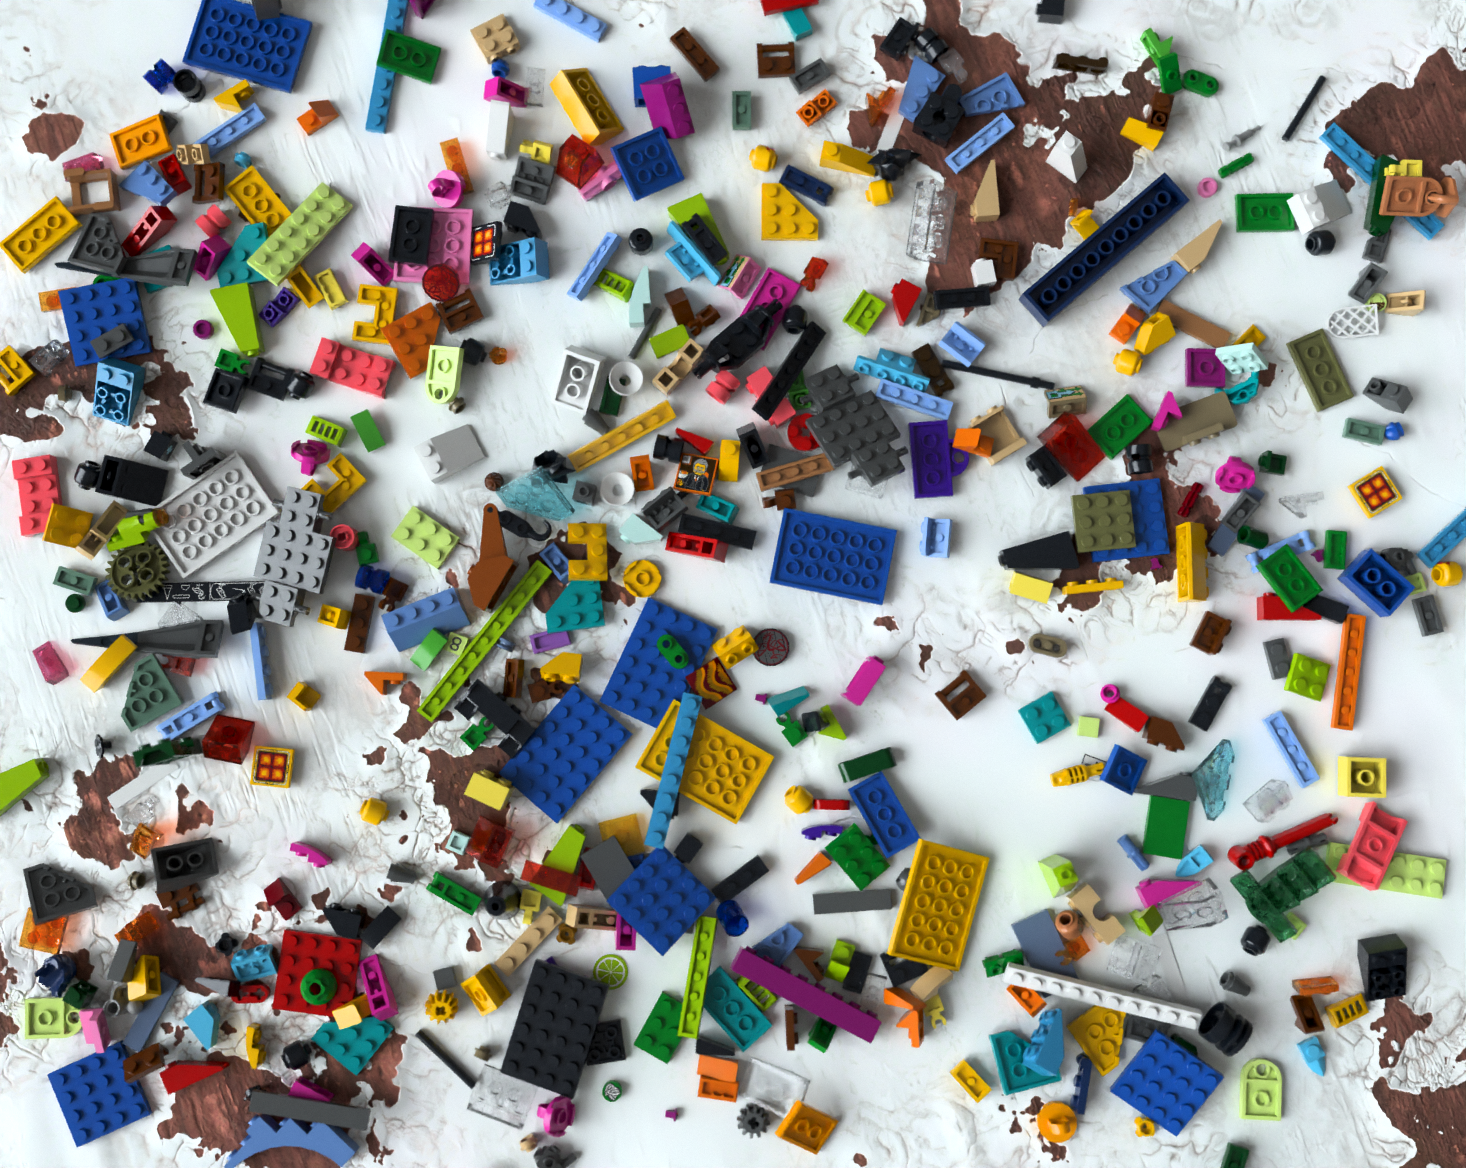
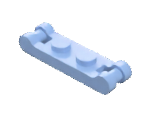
[1245,529,1316,573]
[156,692,226,740]

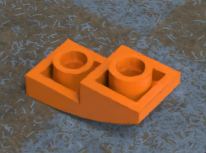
[796,89,838,127]

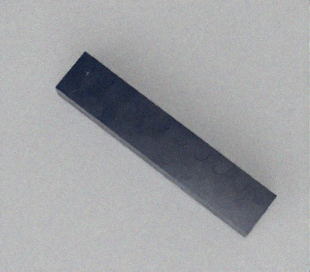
[1018,172,1190,327]

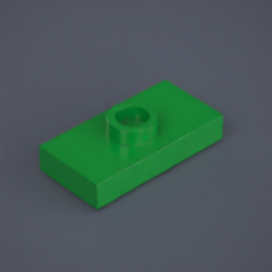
[1157,52,1182,94]
[1323,530,1347,570]

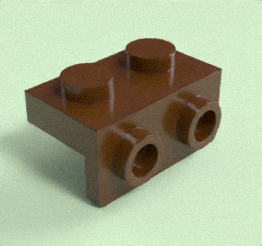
[1189,611,1232,656]
[123,1042,169,1084]

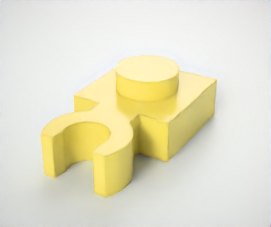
[923,994,946,1029]

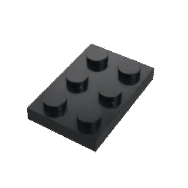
[388,205,435,267]

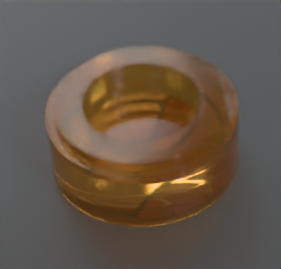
[1068,197,1078,217]

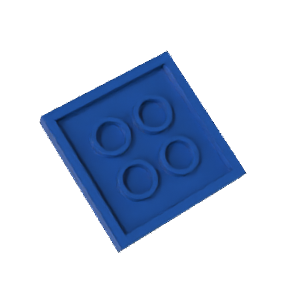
[610,126,685,202]

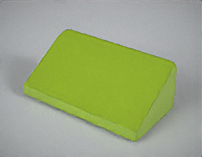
[649,324,690,359]

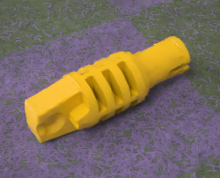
[1050,762,1104,787]

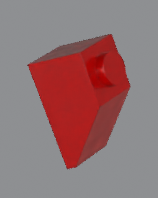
[890,279,922,327]

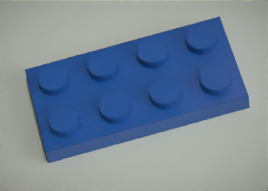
[848,771,921,858]

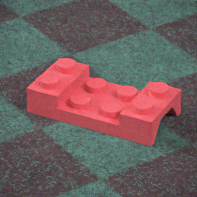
[309,337,397,399]
[12,454,63,537]
[1336,801,1408,891]

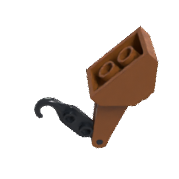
[467,503,552,613]

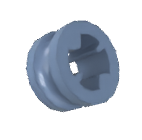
[497,637,516,652]

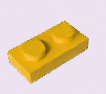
[950,1059,992,1103]

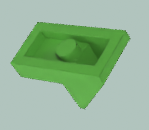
[1139,27,1173,67]

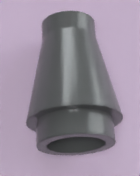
[582,408,610,435]
[386,863,417,884]
[1219,971,1251,997]

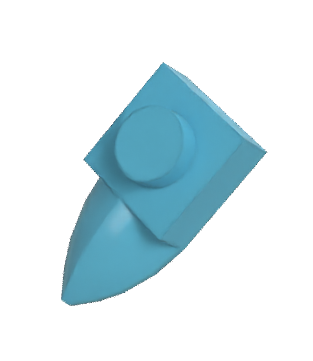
[1175,844,1214,877]
[1297,1036,1326,1077]

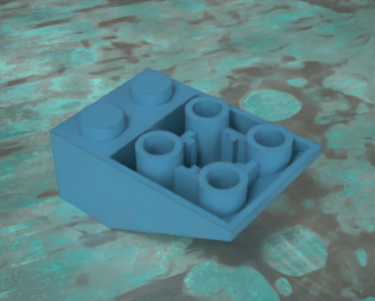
[489,237,550,286]
[92,357,145,426]
[1022,1008,1064,1076]

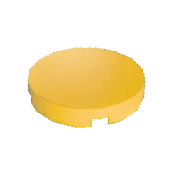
[623,560,661,598]

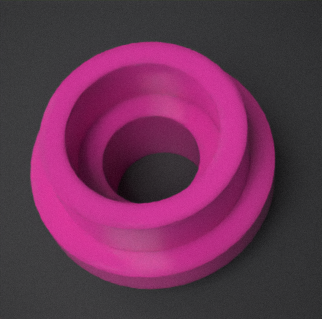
[1100,684,1120,703]

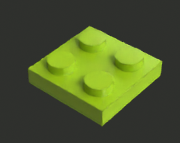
[1284,653,1331,702]

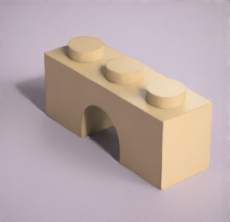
[652,338,704,397]
[1066,882,1126,945]

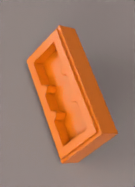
[697,1075,739,1103]

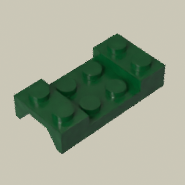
[132,736,203,768]

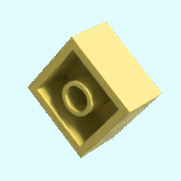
[1338,756,1386,798]
[464,769,515,811]

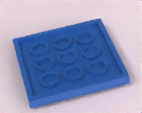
[58,278,153,367]
[1082,478,1170,563]
[606,846,717,956]
[1110,1029,1224,1137]
[47,1040,153,1148]

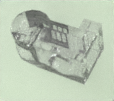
[28,339,69,378]

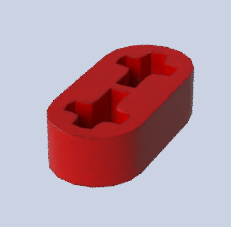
[813,799,850,810]
[231,983,271,1004]

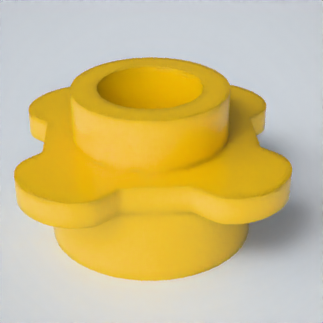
[1134,1117,1155,1137]

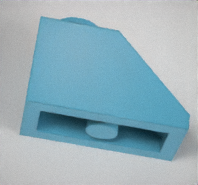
[183,1000,220,1050]

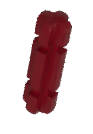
[1178,482,1204,518]

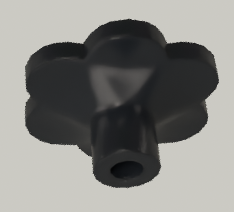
[95,734,112,759]

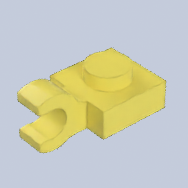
[519,139,553,164]
[1384,159,1422,176]
[519,889,542,925]

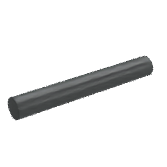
[628,307,662,360]

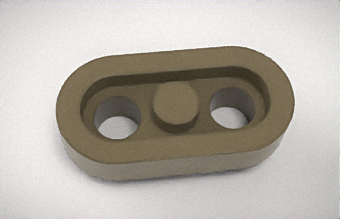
[1028,634,1067,658]

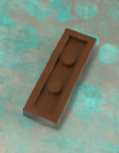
[670,27,720,82]
[344,594,376,654]

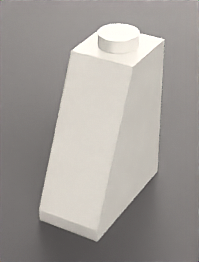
[486,100,515,161]
[1046,130,1088,183]

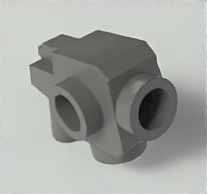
[1380,548,1417,575]
[533,1144,577,1168]

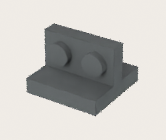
[180,441,227,480]

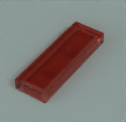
[520,860,583,897]

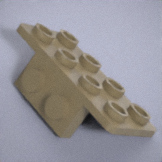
[1152,391,1238,452]

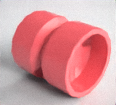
[195,204,232,238]
[705,370,741,405]
[329,524,360,552]

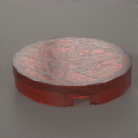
[422,263,461,302]

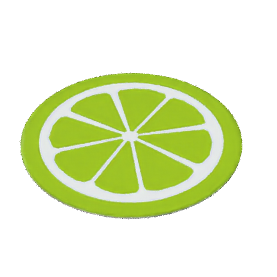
[593,954,628,990]

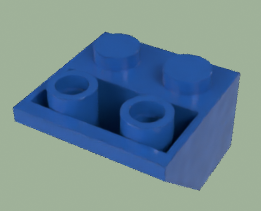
[632,65,671,107]

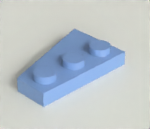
[898,55,945,123]
[958,72,1025,117]
[118,160,178,207]
[1120,260,1188,314]
[751,922,804,967]

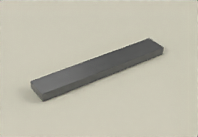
[249,1089,371,1131]

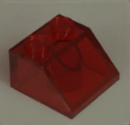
[556,134,605,190]
[202,714,255,765]

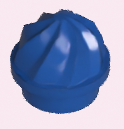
[491,59,510,79]
[1384,422,1404,441]

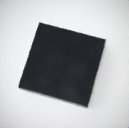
[202,368,249,414]

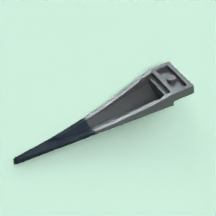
[54,248,198,287]
[71,620,225,659]

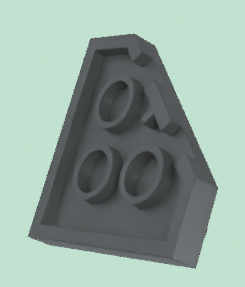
[67,212,127,276]
[23,863,98,926]

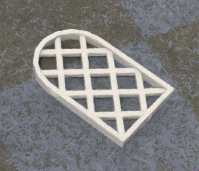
[1326,304,1379,339]

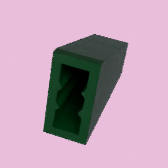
[1363,154,1400,237]

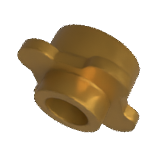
[556,923,578,945]

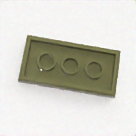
[1286,328,1354,412]

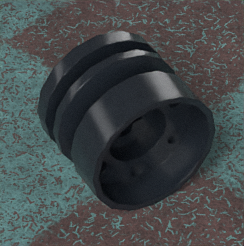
[1198,1001,1253,1057]

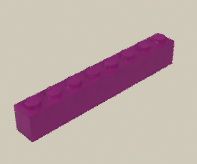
[730,946,882,1044]

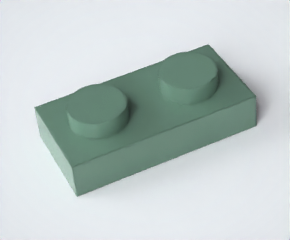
[732,91,751,130]
[1342,418,1386,446]
[53,566,98,596]

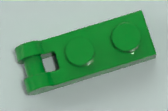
[426,871,483,916]

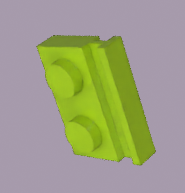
[842,289,886,336]

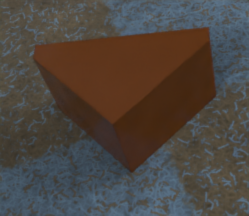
[664,287,695,326]

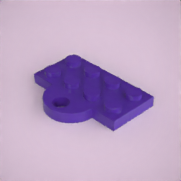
[908,420,969,499]

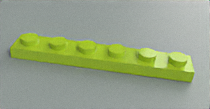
[677,916,718,1039]

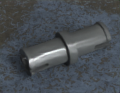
[1286,832,1329,856]

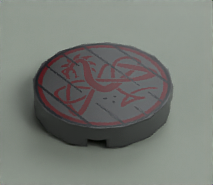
[753,628,790,666]

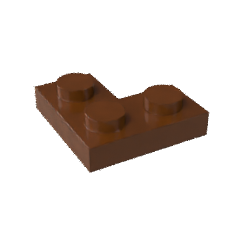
[978,237,1019,281]

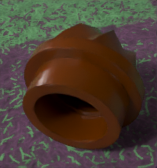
[485,472,504,491]

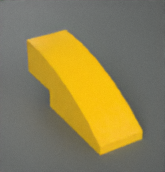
[286,264,324,309]
[80,634,138,693]

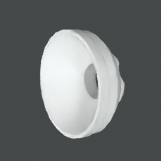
[609,361,644,396]
[600,471,635,506]

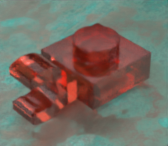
[800,257,829,292]

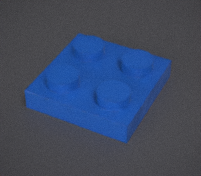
[1099,744,1148,796]

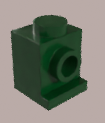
[62,979,99,1010]

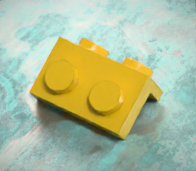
[711,625,759,669]

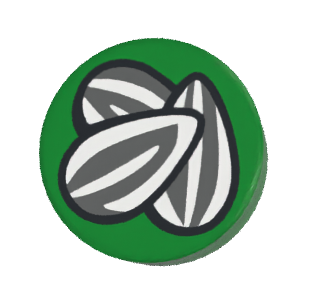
[602,1080,622,1102]

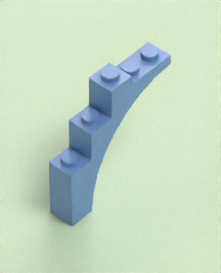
[224,1113,360,1168]

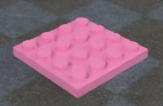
[393,207,474,285]

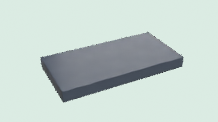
[1011,909,1079,998]

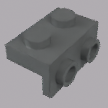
[641,486,688,533]

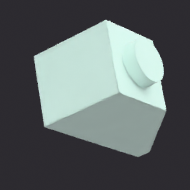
[619,513,664,545]

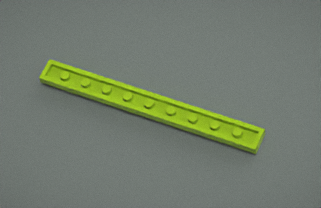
[417,560,553,723]

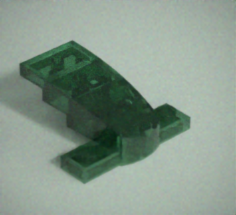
[1230,846,1337,943]

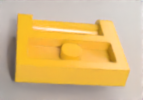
[0,345,36,396]

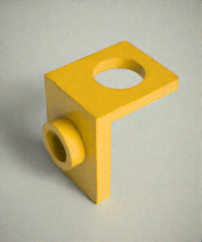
[1070,209,1100,240]

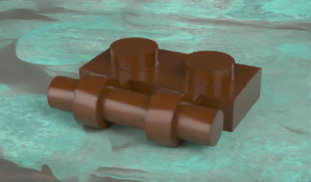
[155,883,205,921]

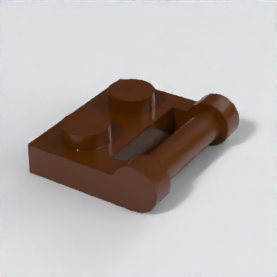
[757,41,796,78]
[192,162,225,204]
[436,288,484,335]
[934,670,987,721]

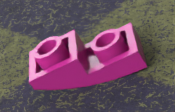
[290,841,332,868]

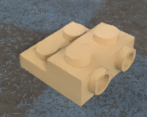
[470,13,521,65]

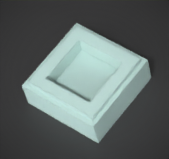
[445,829,472,855]

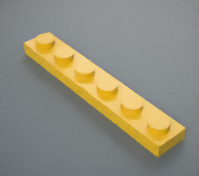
[567,400,676,473]

